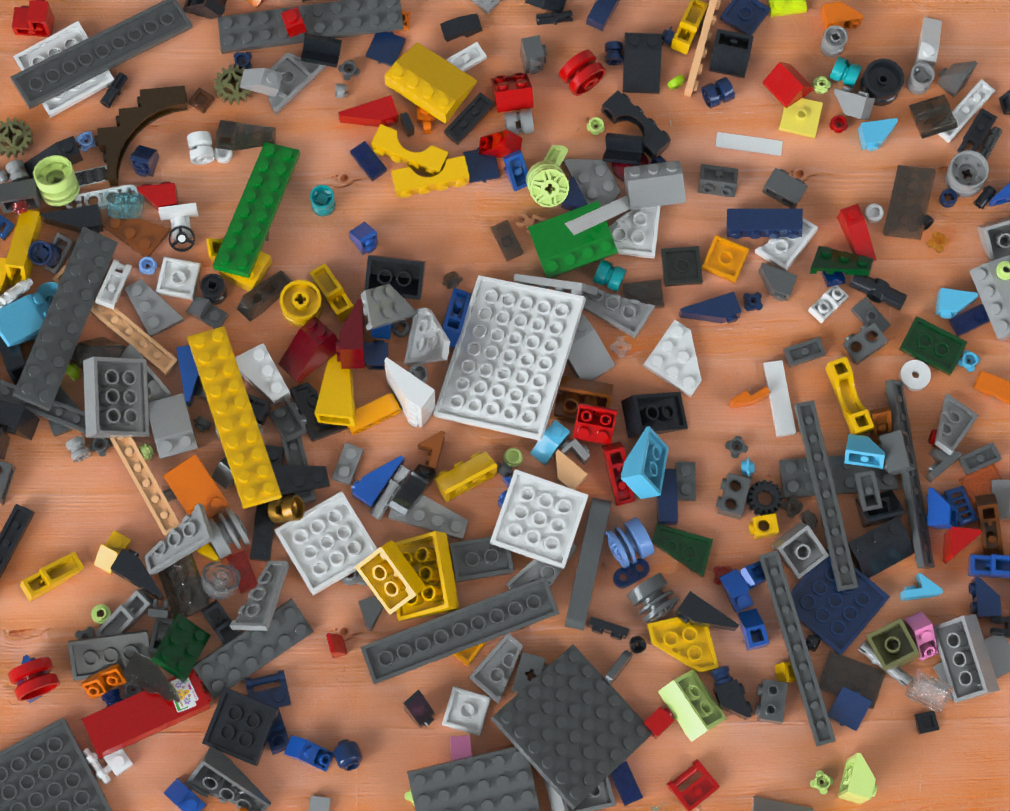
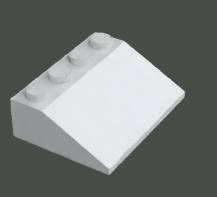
[384,357,435,428]

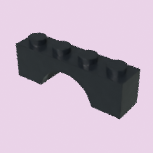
[601,90,671,159]

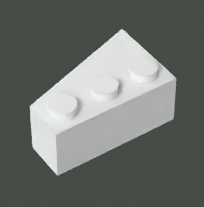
[235,343,291,407]

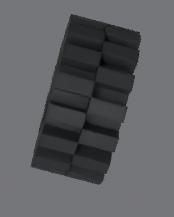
[747,480,783,516]

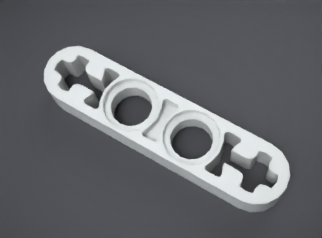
[66,185,139,210]

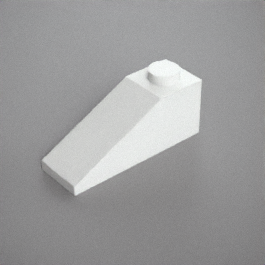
[914,17,942,68]

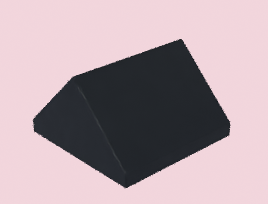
[855,490,905,528]

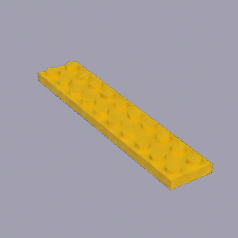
[187,326,281,509]

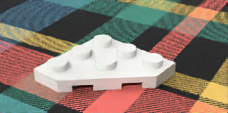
[609,206,660,259]
[404,308,450,366]
[643,320,702,398]

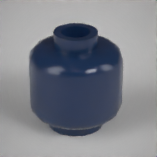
[333,739,362,771]

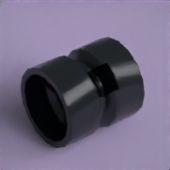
[200,273,227,305]

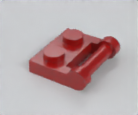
[666,759,720,811]

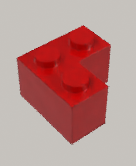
[12,0,55,37]

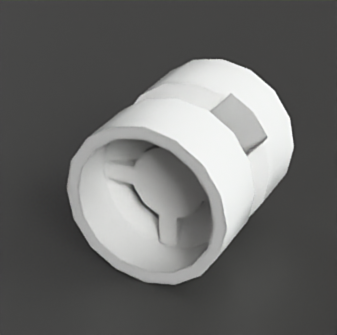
[187,131,215,165]

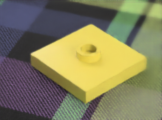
[779,98,823,139]

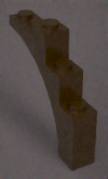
[94,86,188,187]

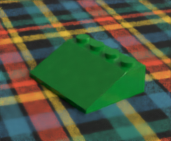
[528,201,618,279]

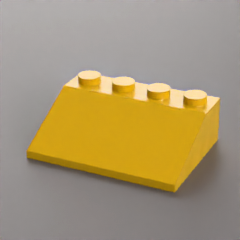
[385,42,478,124]
[394,531,460,621]

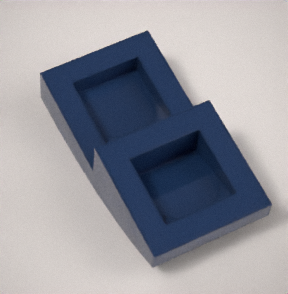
[268,708,289,755]

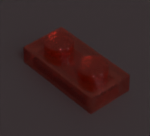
[226,550,258,594]

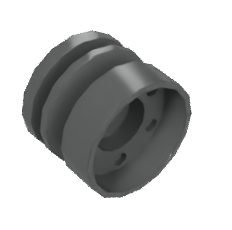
[627,573,680,623]

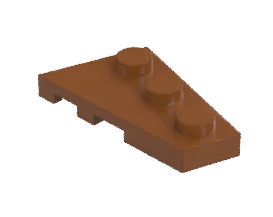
[102,211,171,257]

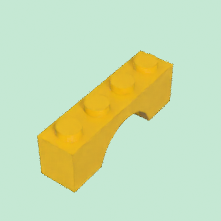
[371,124,449,177]
[391,156,469,198]
[825,356,874,435]

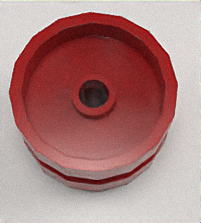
[559,49,606,96]
[8,657,60,701]

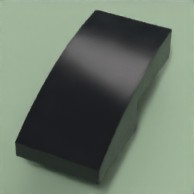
[440,14,483,42]

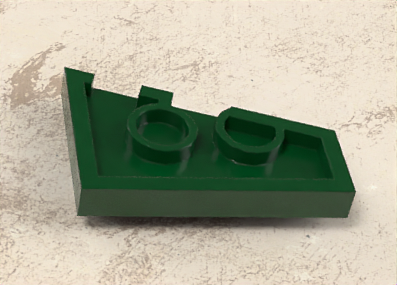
[810,246,874,276]
[652,524,713,578]

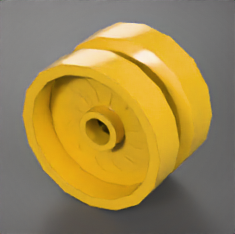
[279,280,323,327]

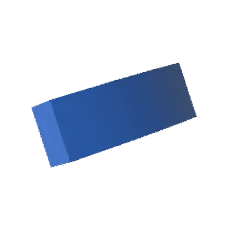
[968,554,1010,578]

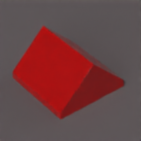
[762,62,814,108]
[943,526,982,564]

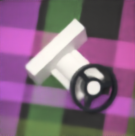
[158,203,199,252]

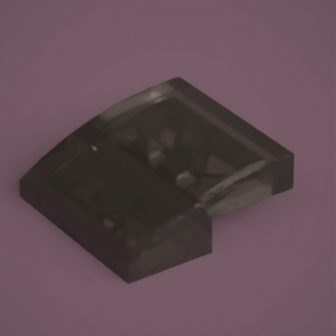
[909,94,958,139]

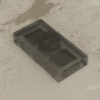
[490,220,524,261]

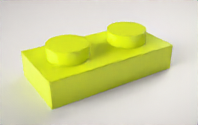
[768,0,807,17]

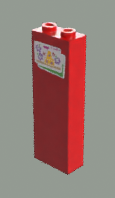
[82,669,212,759]

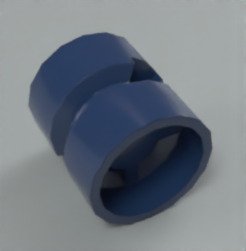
[701,77,735,109]
[28,241,61,267]

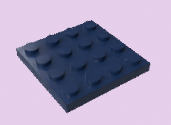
[791,549,890,656]

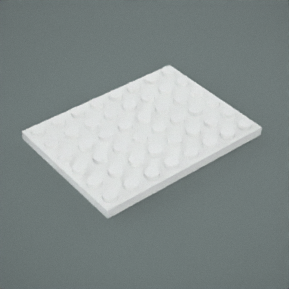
[433,275,586,441]

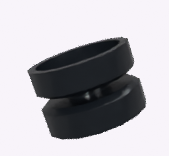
[860,59,904,106]

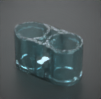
[107,193,144,219]

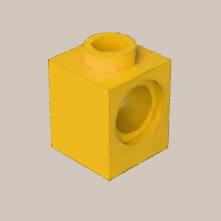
[748,513,779,540]

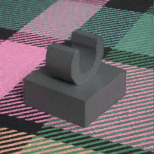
[148,599,172,619]

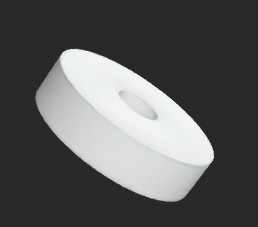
[899,360,931,391]

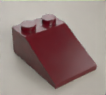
[336,299,365,369]
[278,317,338,383]

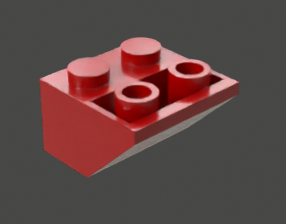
[491,72,534,113]
[573,403,617,445]

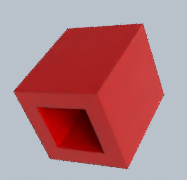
[280,7,307,38]
[643,706,674,739]

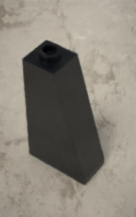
[0,336,27,385]

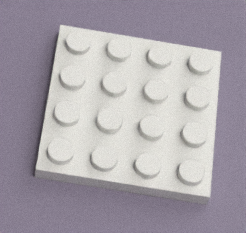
[13,21,115,118]
[490,469,589,569]
[274,491,377,595]

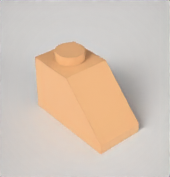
[555,449,588,490]

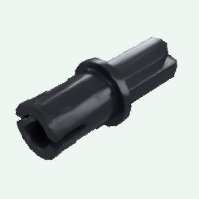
[536,10,573,25]
[100,73,128,108]

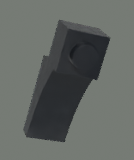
[389,464,436,516]

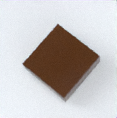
[188,88,215,113]

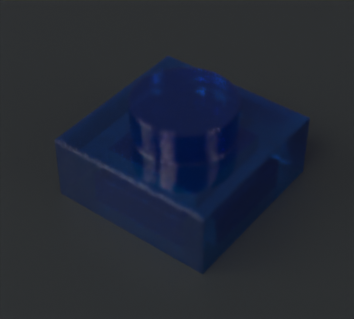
[821,271,846,287]

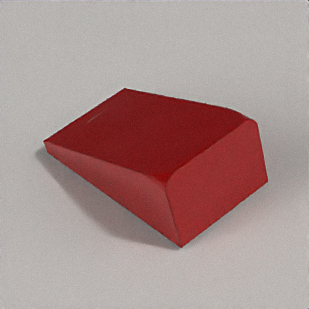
[326,633,348,659]

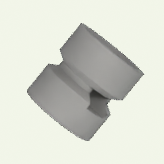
[820,25,848,58]
[906,63,935,95]
[504,109,534,135]

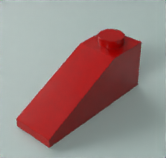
[338,95,399,127]
[837,204,877,262]
[601,441,635,506]

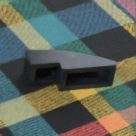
[201,599,239,644]

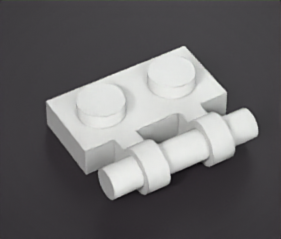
[0,278,33,308]
[82,748,134,785]

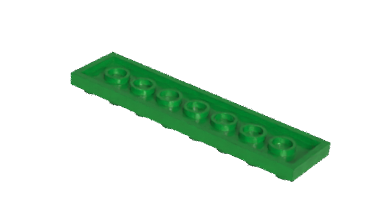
[212,142,300,278]

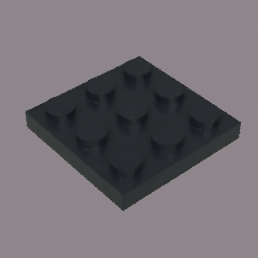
[202,687,280,766]

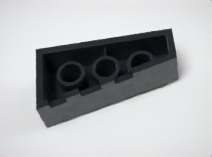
[0,400,40,440]

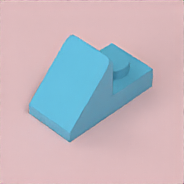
[899,573,943,601]

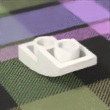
[808,283,849,323]

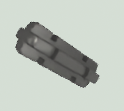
[979,126,1002,160]

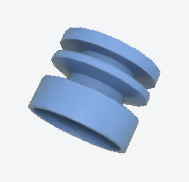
[606,517,655,568]

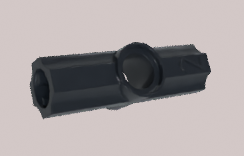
[849,275,908,311]

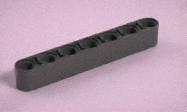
[565,497,612,631]

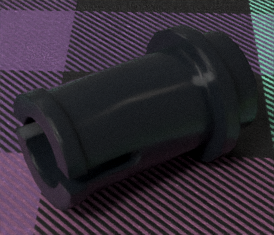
[973,185,996,210]

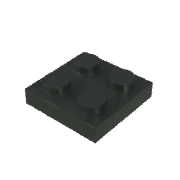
[661,246,703,287]

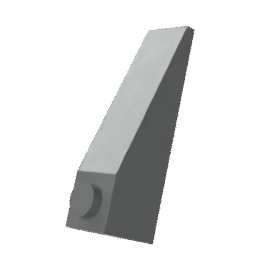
[184,746,271,811]

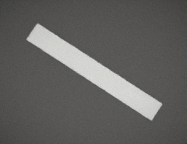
[565,195,630,235]

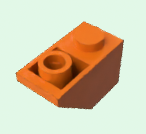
[820,1,863,31]

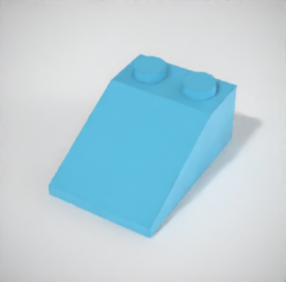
[0,292,49,347]
[621,426,669,499]

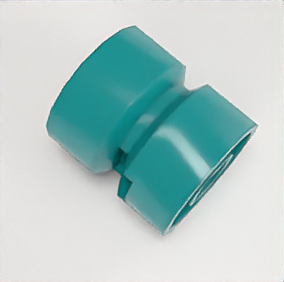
[829,56,863,88]
[310,185,336,217]
[593,259,627,292]

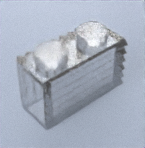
[905,669,953,712]

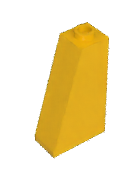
[5,209,42,286]
[314,354,356,427]

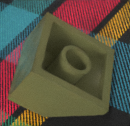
[866,618,921,671]

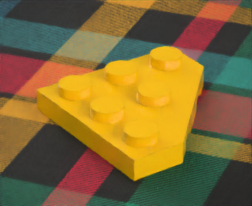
[647,617,719,673]

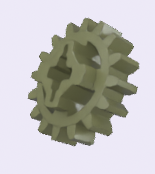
[214,65,252,105]
[0,118,33,158]

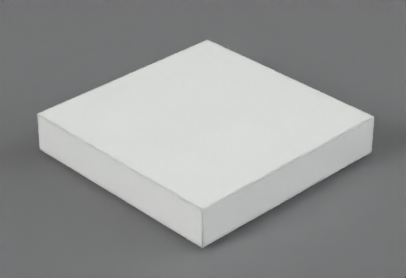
[156,257,202,300]
[442,686,491,736]

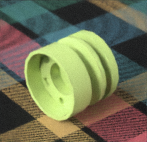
[33,155,80,206]
[526,161,569,207]

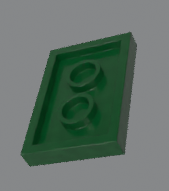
[899,316,967,376]
[151,613,211,682]

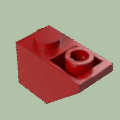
[478,130,522,158]
[137,182,178,211]

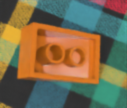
[162,454,229,519]

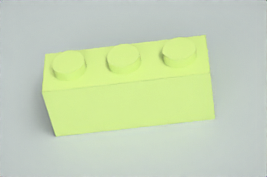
[658,669,727,742]
[837,753,877,804]

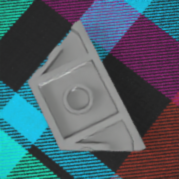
[267,52,326,115]
[563,159,621,207]
[361,284,418,331]

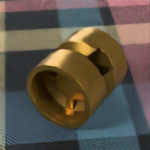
[268,495,305,523]

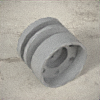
[945,150,989,197]
[208,508,250,559]

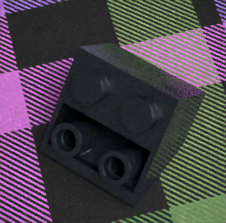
[709,29,754,78]

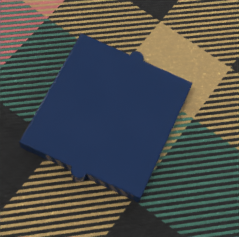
[366,32,406,66]
[463,148,500,183]
[828,686,872,731]

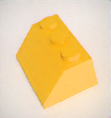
[435,451,497,502]
[355,540,427,615]

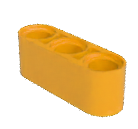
[348,393,402,435]

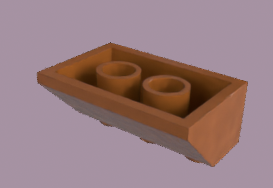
[549,376,613,423]

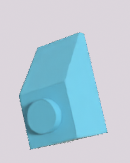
[858,118,898,151]
[935,288,978,319]
[530,420,570,465]
[844,434,885,469]

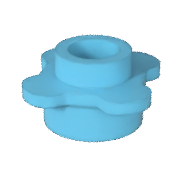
[957,350,980,372]
[741,457,755,478]

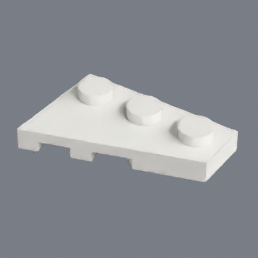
[755,218,818,271]

